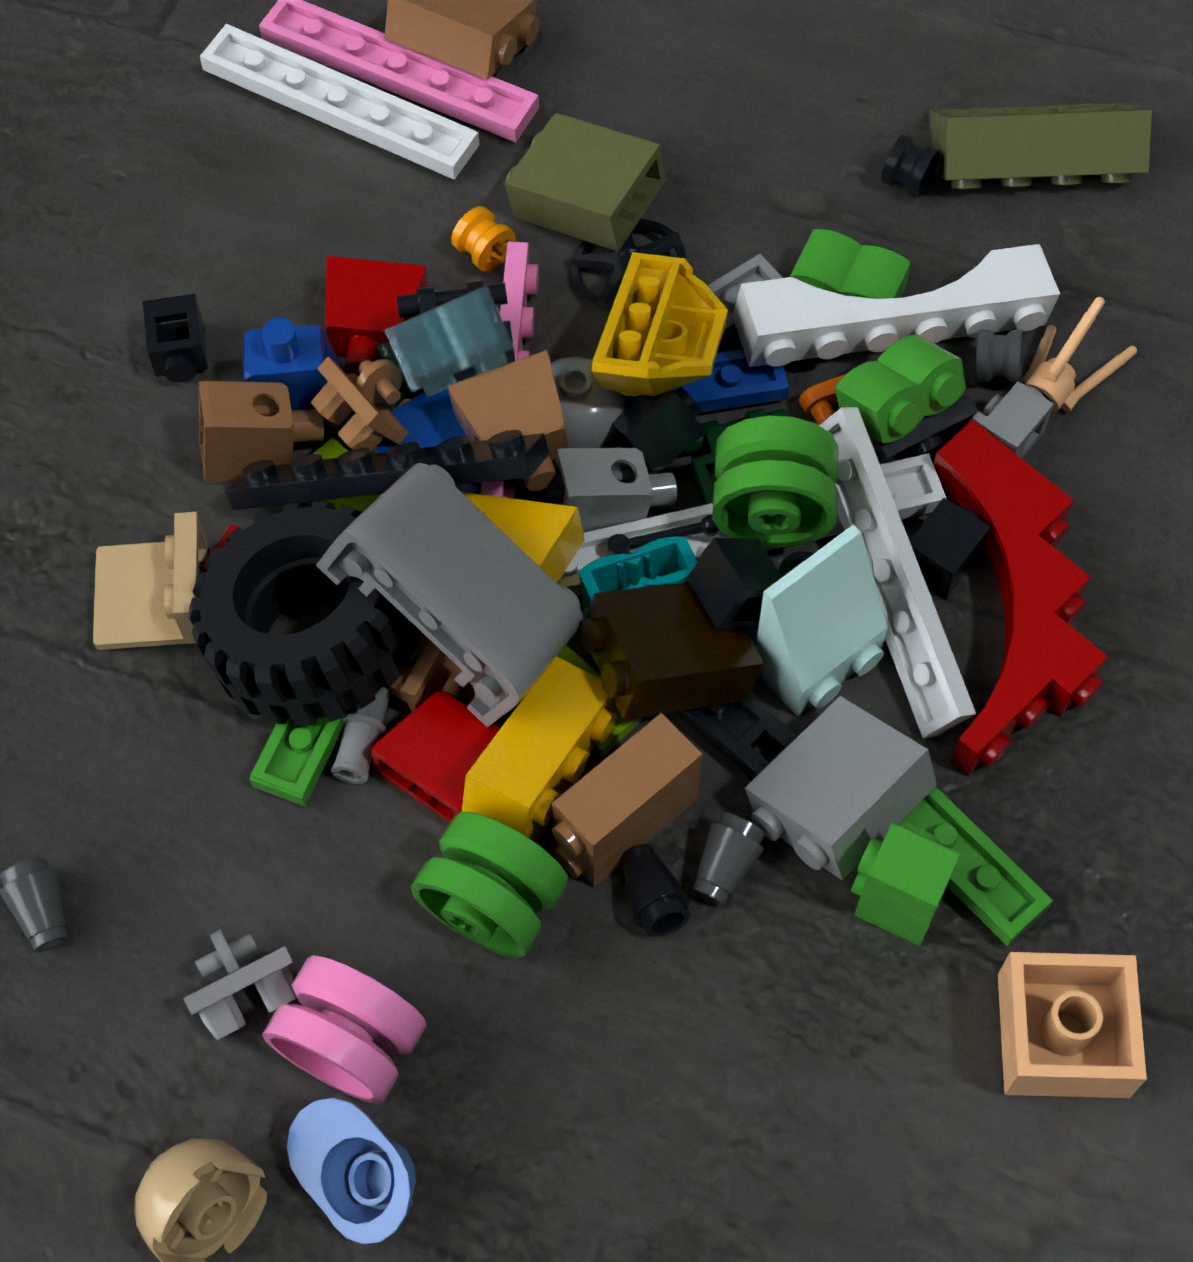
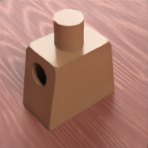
[448,350,568,491]
[199,381,324,484]

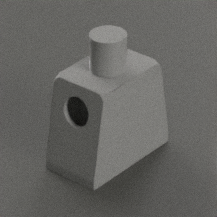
[543,448,677,533]

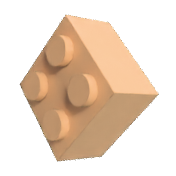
[998,952,1147,1099]

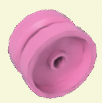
[262,955,427,1105]

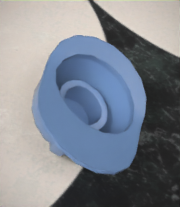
[287,1097,416,1244]

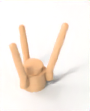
[1021,297,1137,414]

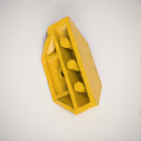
[592,252,728,396]

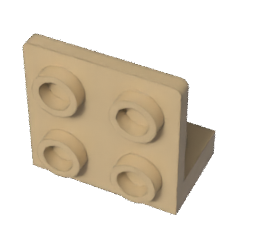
[93,512,209,650]

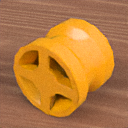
[451,206,516,272]

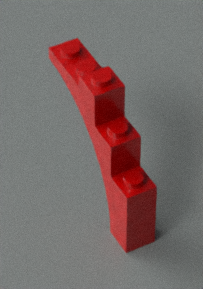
[933,420,1108,776]

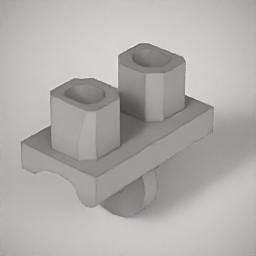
[183,929,297,1040]

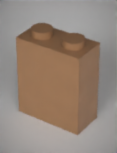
[385,0,540,80]
[552,713,703,887]

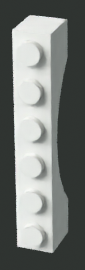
[732,244,1060,367]

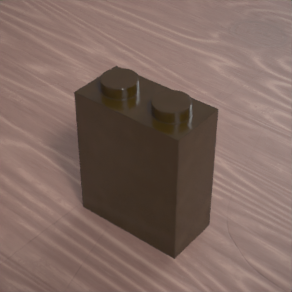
[580,581,764,720]

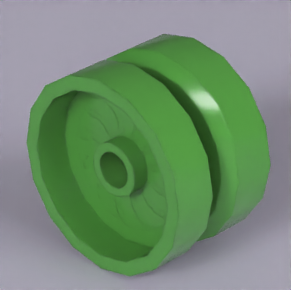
[712,415,839,548]
[410,812,568,959]

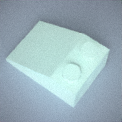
[756,524,888,717]

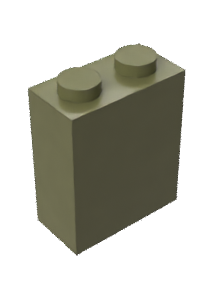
[505,113,667,252]

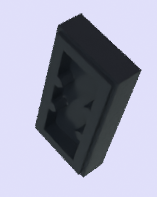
[872,395,978,464]

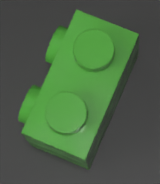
[851,823,961,946]

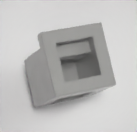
[971,381,1054,458]

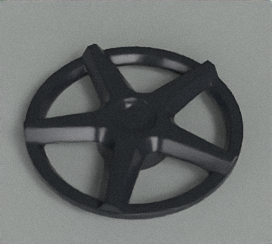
[571,219,686,310]

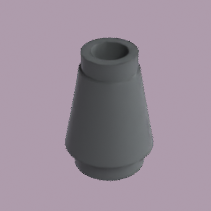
[692,812,765,906]
[0,858,69,952]

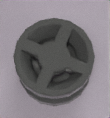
[976,330,1023,383]

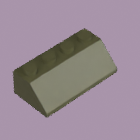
[929,102,1152,189]

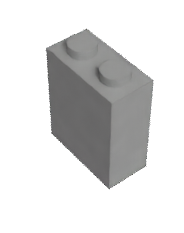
[745,696,937,880]

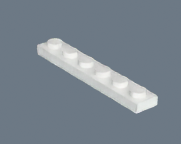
[200,24,479,180]
[819,407,976,738]

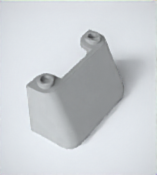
[316,463,583,728]

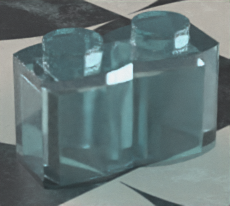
[384,286,514,398]

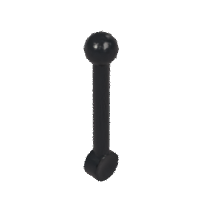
[608,515,720,555]

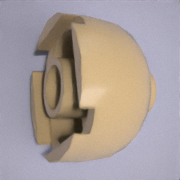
[134,1137,267,1262]

